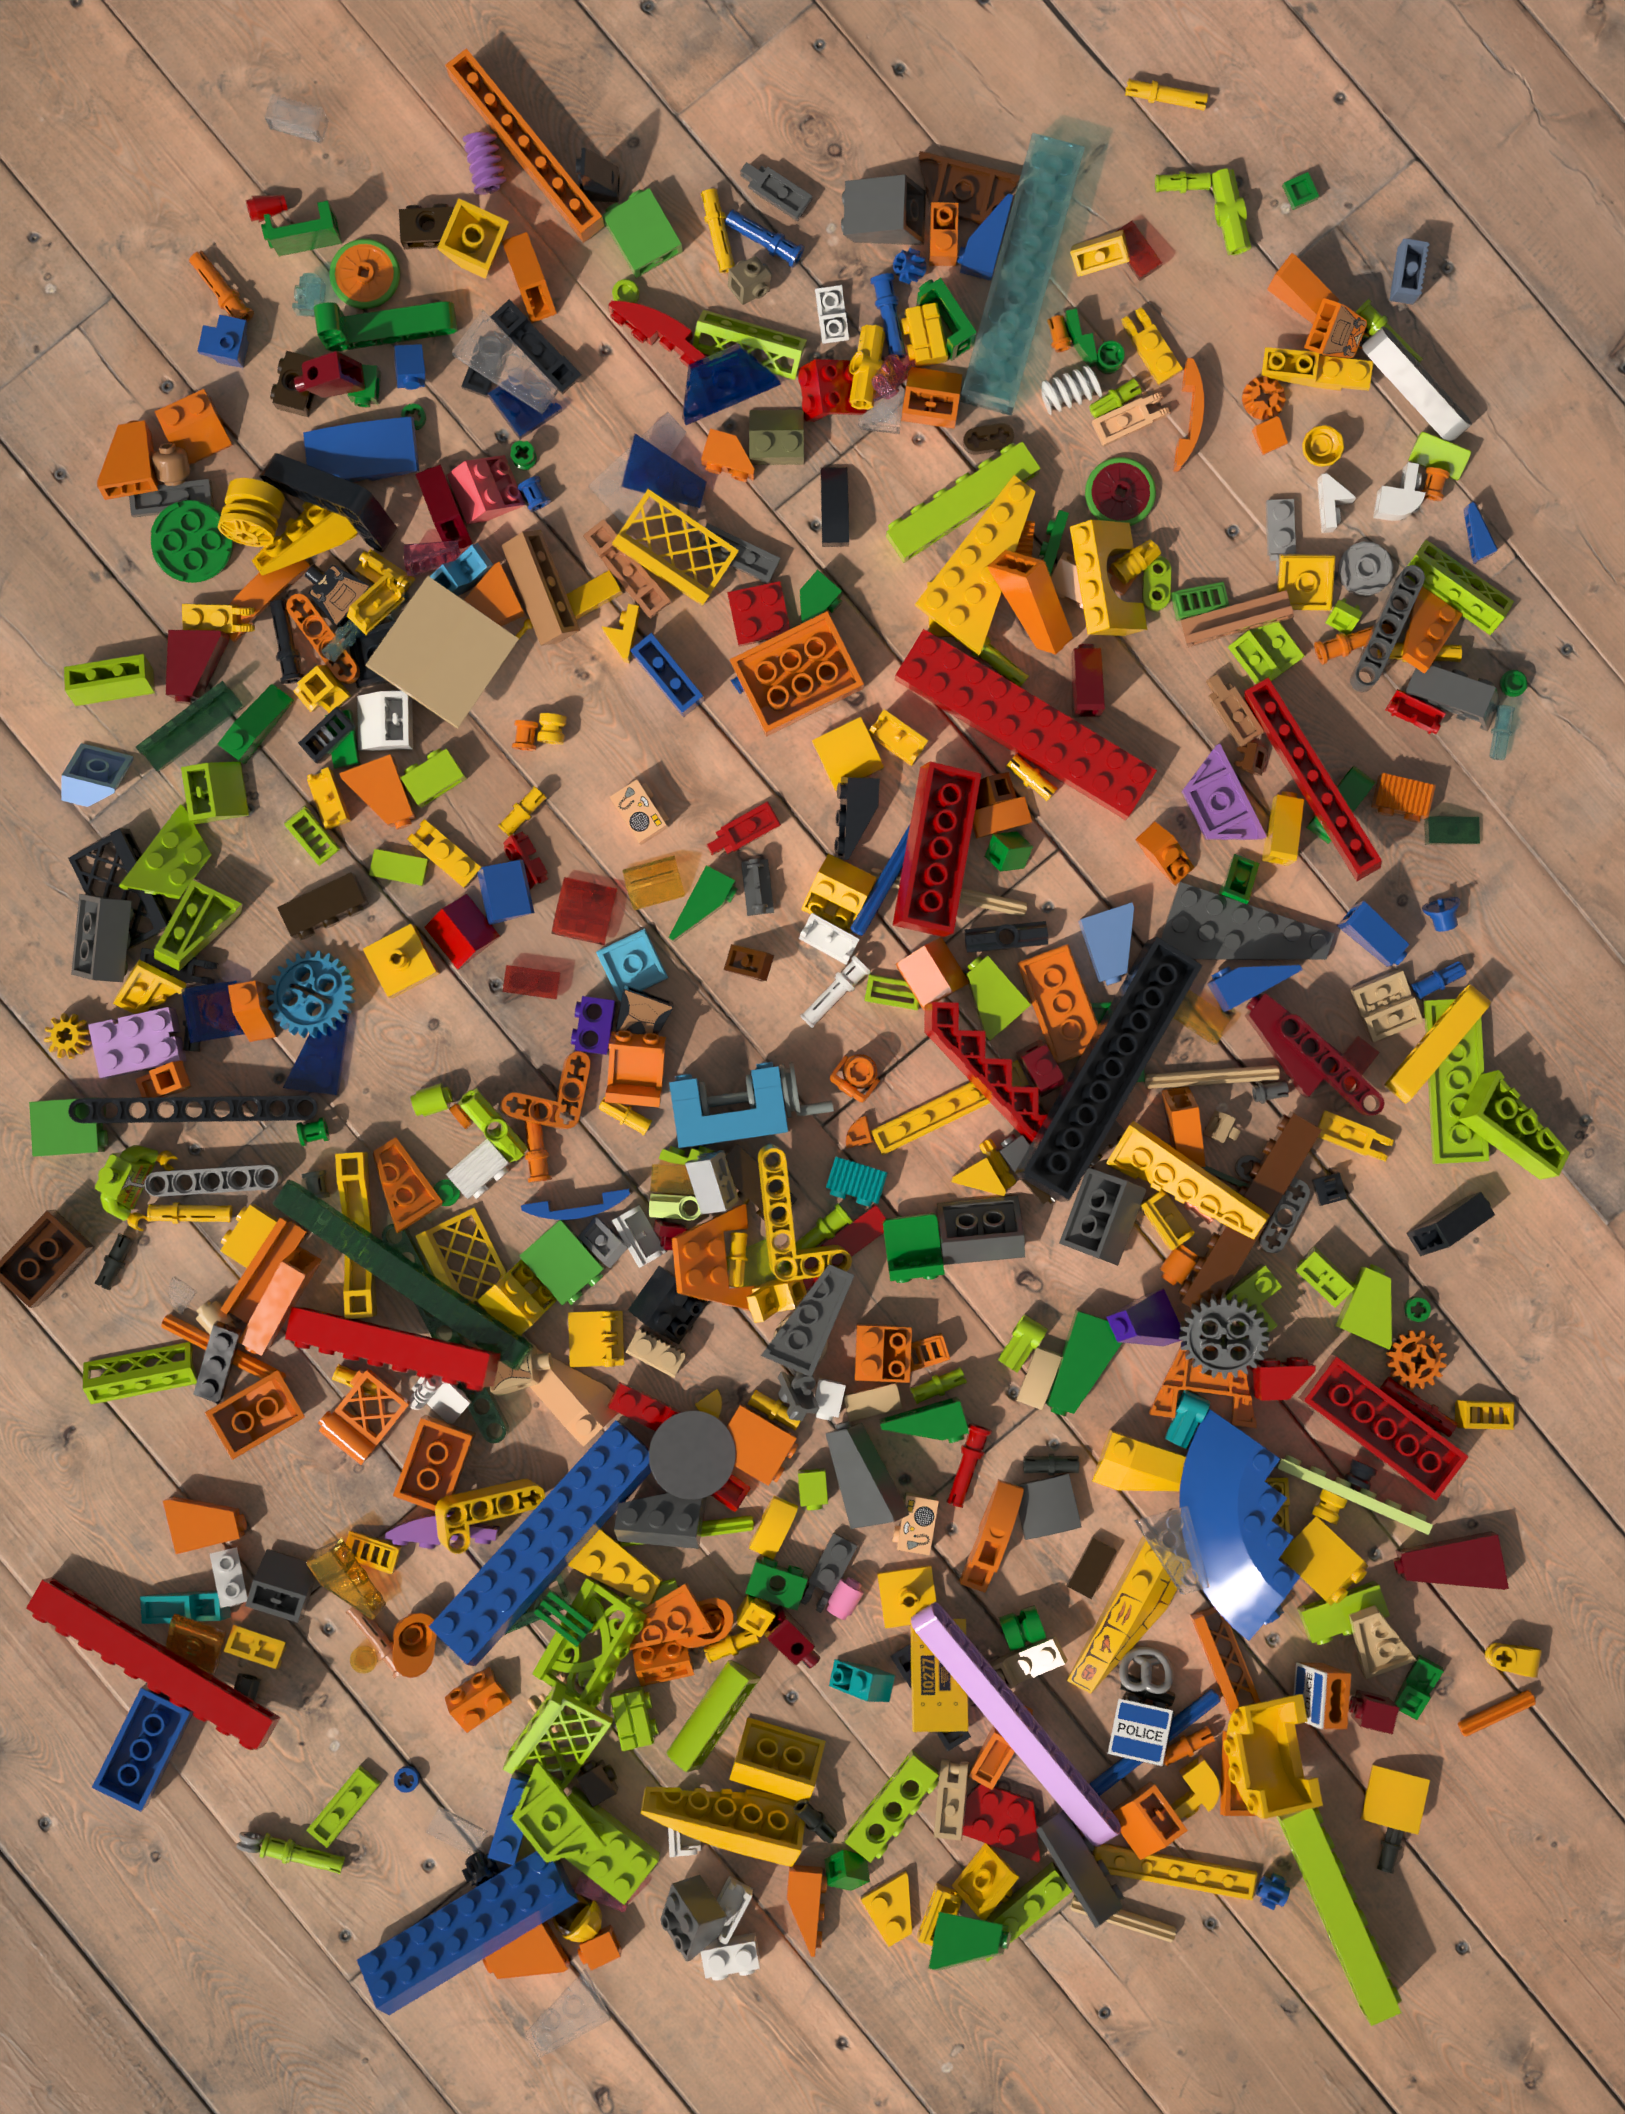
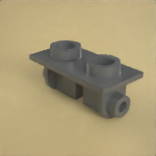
[741,859,774,916]

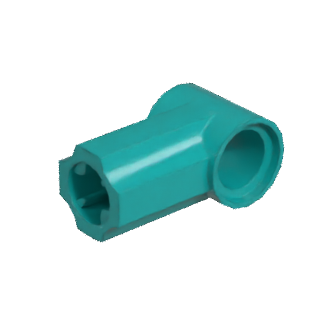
[1164,1390,1210,1449]

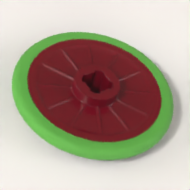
[1085,457,1156,526]

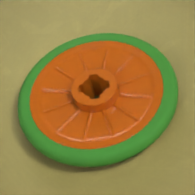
[330,239,400,309]

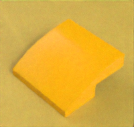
[812,717,884,792]
[1360,1764,1430,1835]

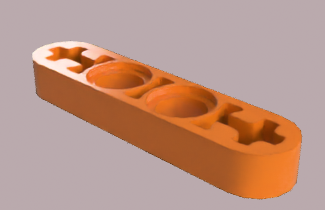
[286,594,360,684]

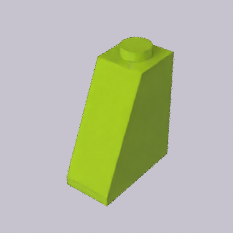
[966,956,1031,1042]
[1335,1264,1392,1350]

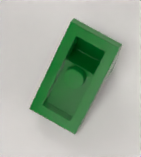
[1219,853,1260,904]

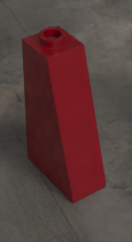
[1245,993,1343,1097]
[1394,1531,1509,1590]

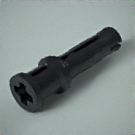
[269,600,304,684]

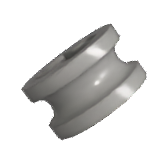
[236,1832,264,1853]

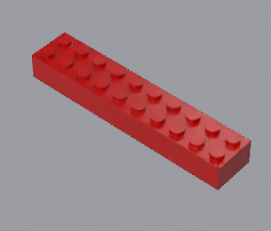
[894,629,1157,820]

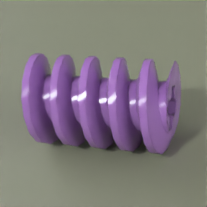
[462,132,507,195]

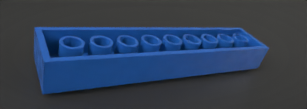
[429,1420,652,1666]

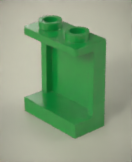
[261,201,342,257]
[916,278,977,361]

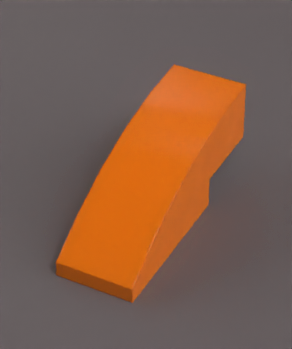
[968,1705,1033,1790]

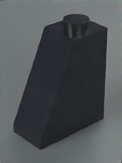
[1406,1192,1495,1257]

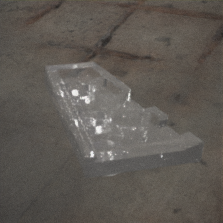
[1134,1506,1210,1594]

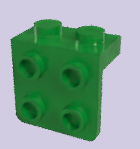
[883,1213,945,1283]

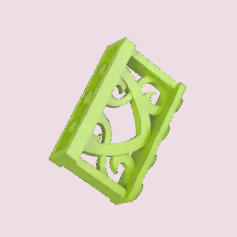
[532,1578,647,1708]

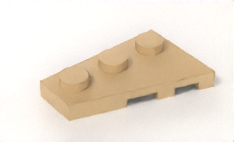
[1349,1605,1417,1679]

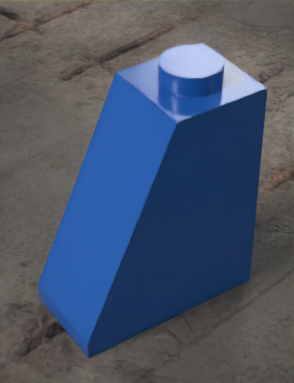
[1337,901,1409,967]

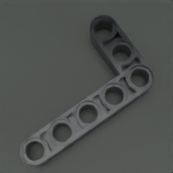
[260,453,398,552]

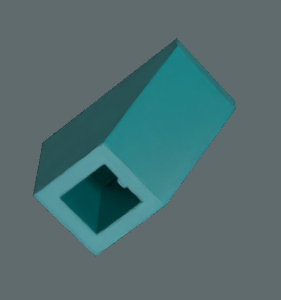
[829,1659,895,1702]

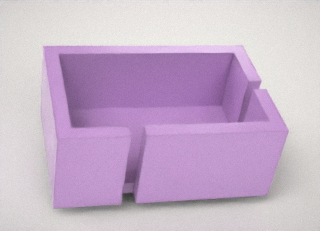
[88,1007,187,1079]

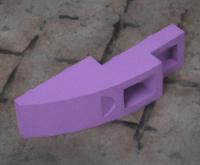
[385,1511,500,1549]

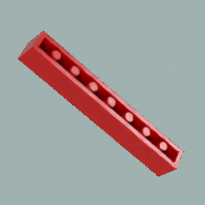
[1245,677,1382,881]
[285,1307,501,1391]

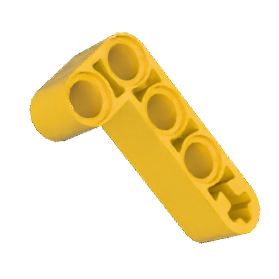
[435,1479,545,1554]

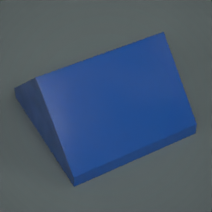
[477,860,535,925]

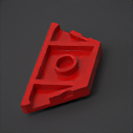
[963,1783,1040,1863]

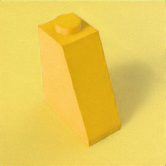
[1261,791,1304,866]

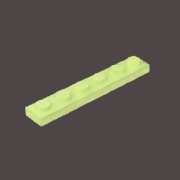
[1275,1454,1433,1535]

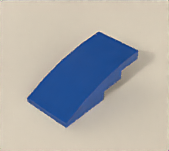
[303,417,419,483]

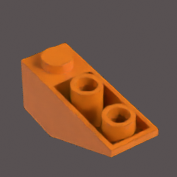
[787,1865,827,1957]

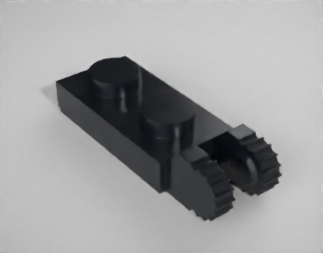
[140,948,218,986]

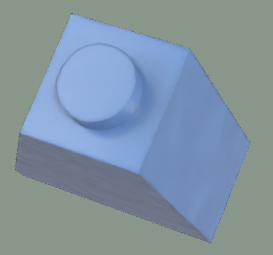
[1078,902,1134,986]

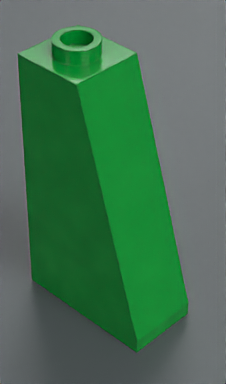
[1046,1310,1122,1416]

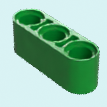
[1306,766,1376,844]

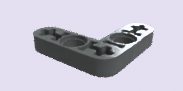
[1235,1155,1310,1253]

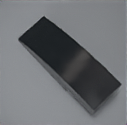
[821,467,849,547]

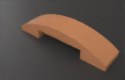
[583,519,671,619]

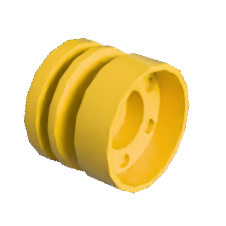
[218,478,285,547]

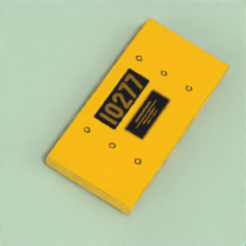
[910,1619,968,1732]

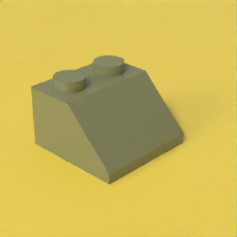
[749,410,804,465]

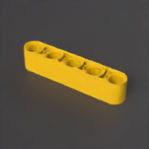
[1384,984,1492,1104]

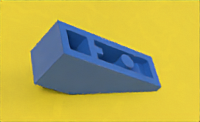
[957,194,1013,281]

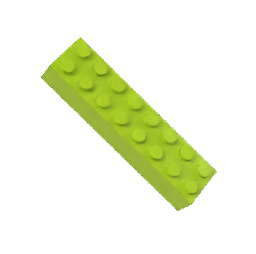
[1276,1807,1402,2026]

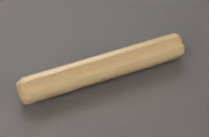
[1070,1895,1177,1942]

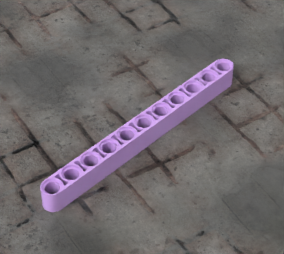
[911,1602,1121,1847]

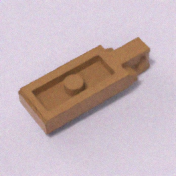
[1206,674,1264,747]

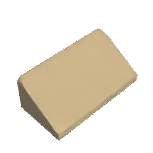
[843,1382,902,1422]

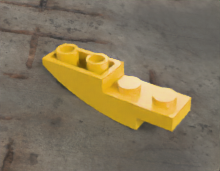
[1261,347,1373,391]

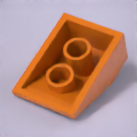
[204,1370,305,1460]

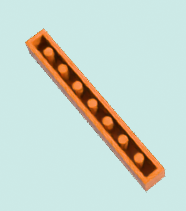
[445,48,604,243]

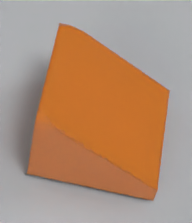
[1252,416,1288,455]

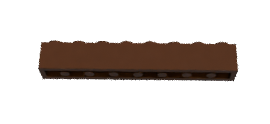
[1178,1111,1322,1308]

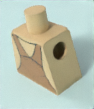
[487,1340,553,1396]

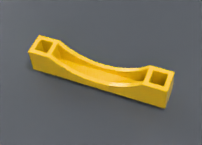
[335,1152,377,1319]

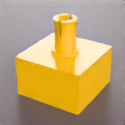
[363,924,440,999]

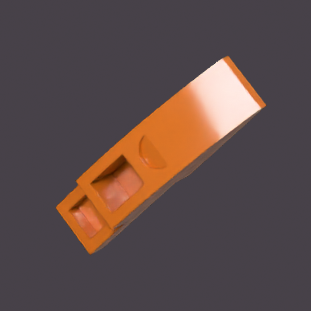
[959,1479,1024,1593]

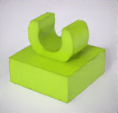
[1325,598,1363,635]

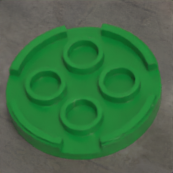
[151,500,233,583]

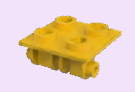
[568,1311,624,1367]

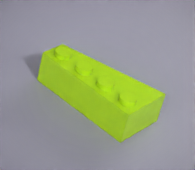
[1458,1070,1570,1180]

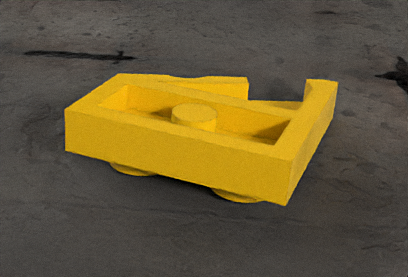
[860,1870,912,1947]

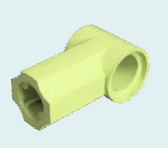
[649,1193,702,1221]

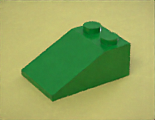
[879,1396,969,1443]

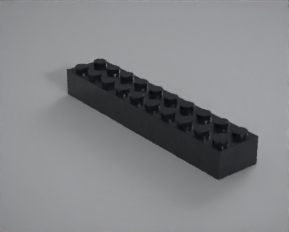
[1014,937,1203,1202]

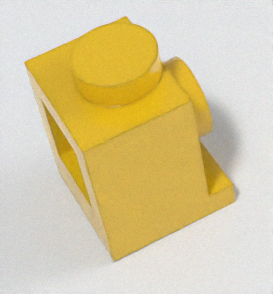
[736,1594,775,1638]

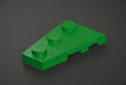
[1039,510,1069,575]

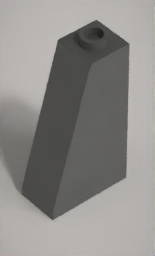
[825,1421,909,1529]

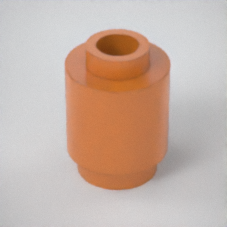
[1160,1244,1198,1286]

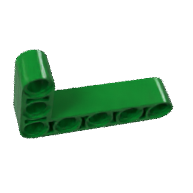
[314,302,457,352]

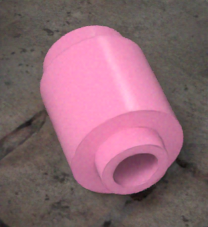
[827,1577,864,1620]

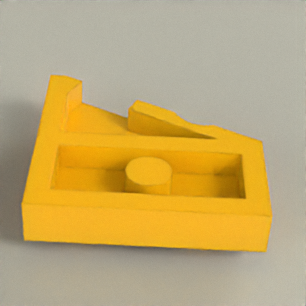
[113,960,187,1014]

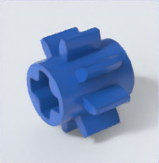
[893,248,927,284]
[1256,1873,1290,1910]

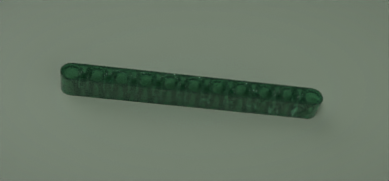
[273,1179,534,1371]

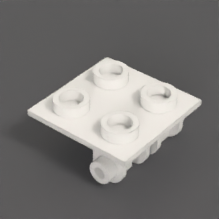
[408,1375,471,1424]

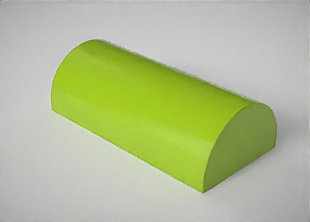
[666,1660,761,1773]

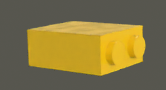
[1280,1516,1369,1606]

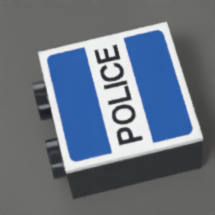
[1108,1695,1175,1767]

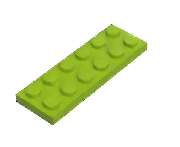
[1424,999,1489,1164]

